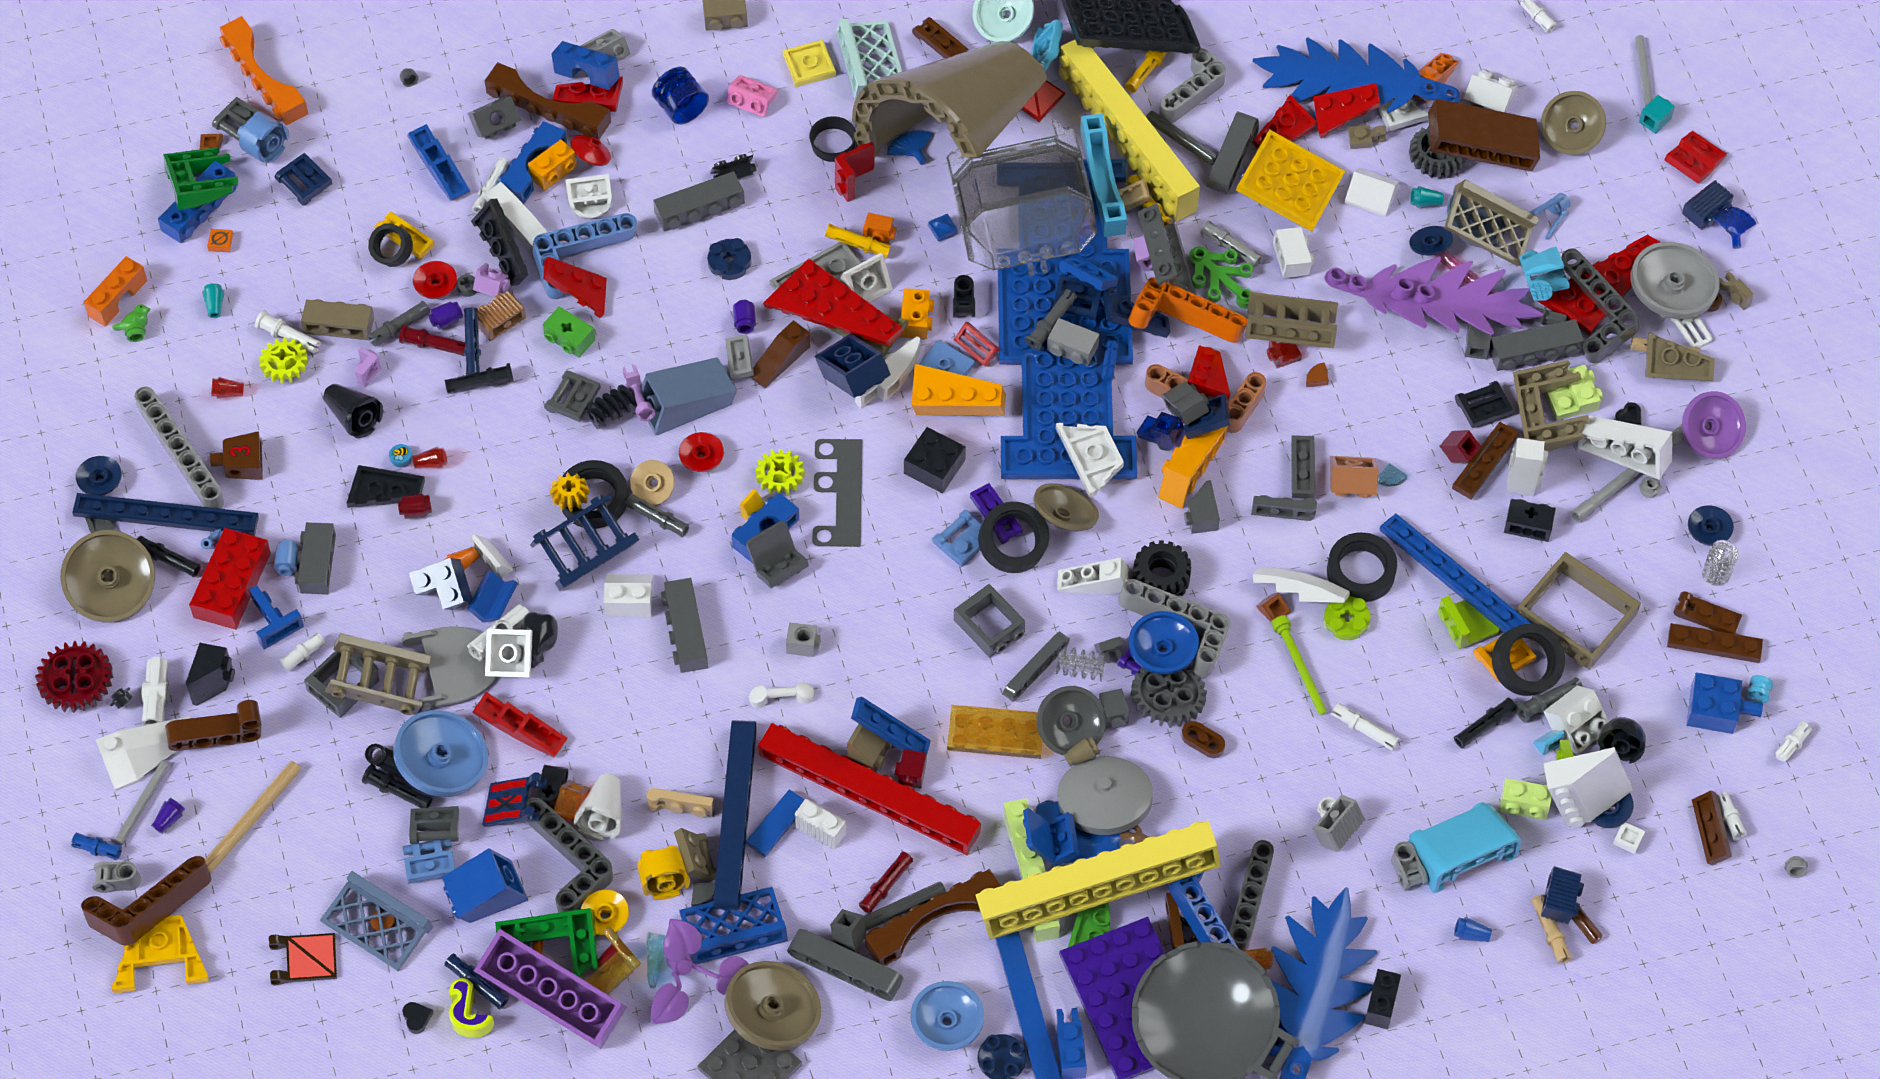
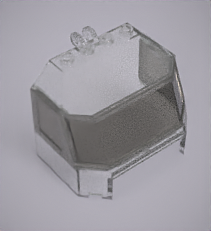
[946,118,1097,276]

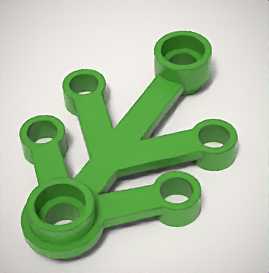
[1189,246,1253,309]

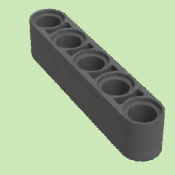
[1229,840,1274,952]
[787,929,904,1001]

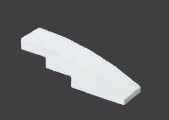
[484,182,547,251]
[1253,567,1350,603]

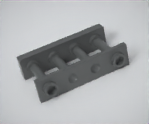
[1137,203,1196,295]

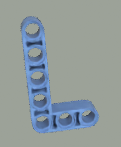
[532,213,637,299]

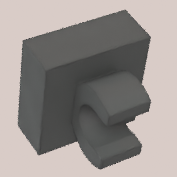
[1094,637,1123,663]

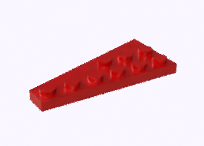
[1538,234,1660,335]
[763,258,904,346]

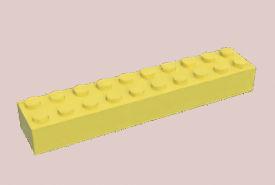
[1058,40,1200,222]
[975,821,1221,940]

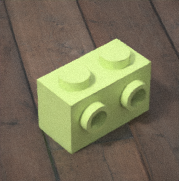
[1499,778,1551,820]

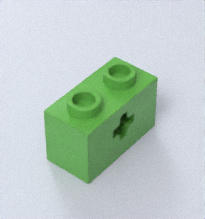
[543,306,596,358]

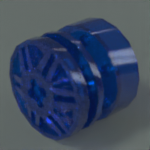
[652,66,709,125]

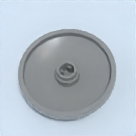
[1630,242,1719,319]
[1057,756,1153,835]

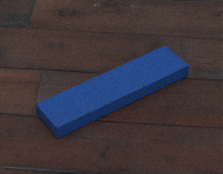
[851,696,931,753]

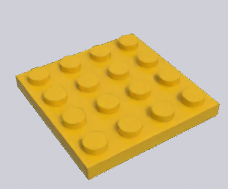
[1236,130,1345,232]

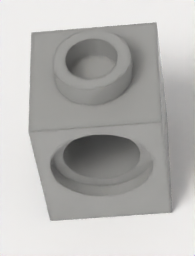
[786,622,821,657]

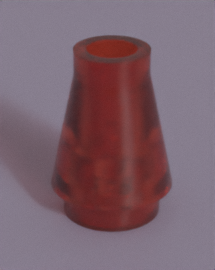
[211,377,244,399]
[412,446,447,469]

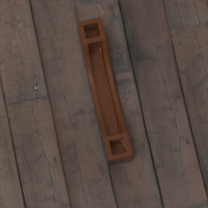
[485,62,611,140]
[865,869,1001,966]

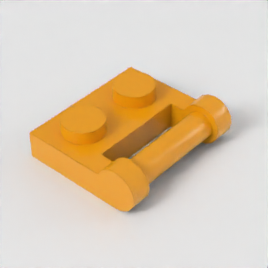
[1473,638,1536,682]

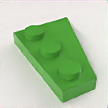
[1068,902,1110,947]

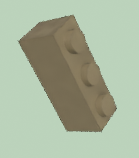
[301,299,374,340]

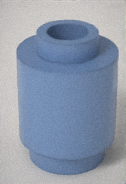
[274,540,299,576]

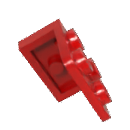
[835,142,875,202]

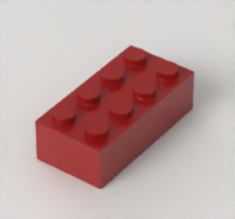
[189,528,271,630]

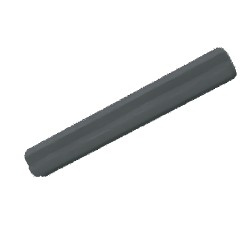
[1146,111,1217,165]
[863,882,946,931]

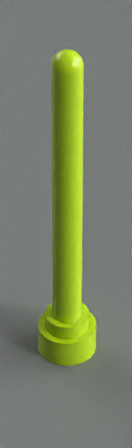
[1271,615,1326,715]

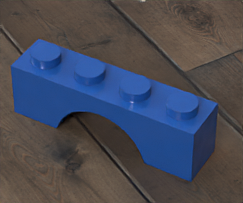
[498,121,567,205]

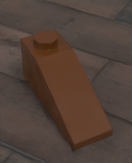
[749,320,810,388]

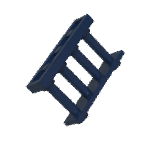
[530,494,639,591]

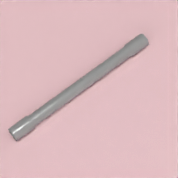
[1571,424,1685,522]

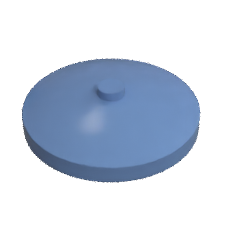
[393,710,488,797]

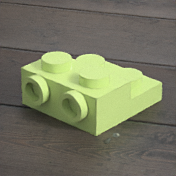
[1545,365,1603,420]

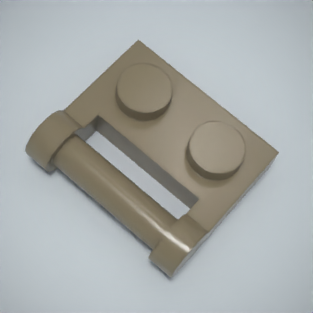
[674,828,717,882]

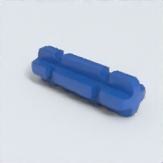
[1102,340,1118,381]

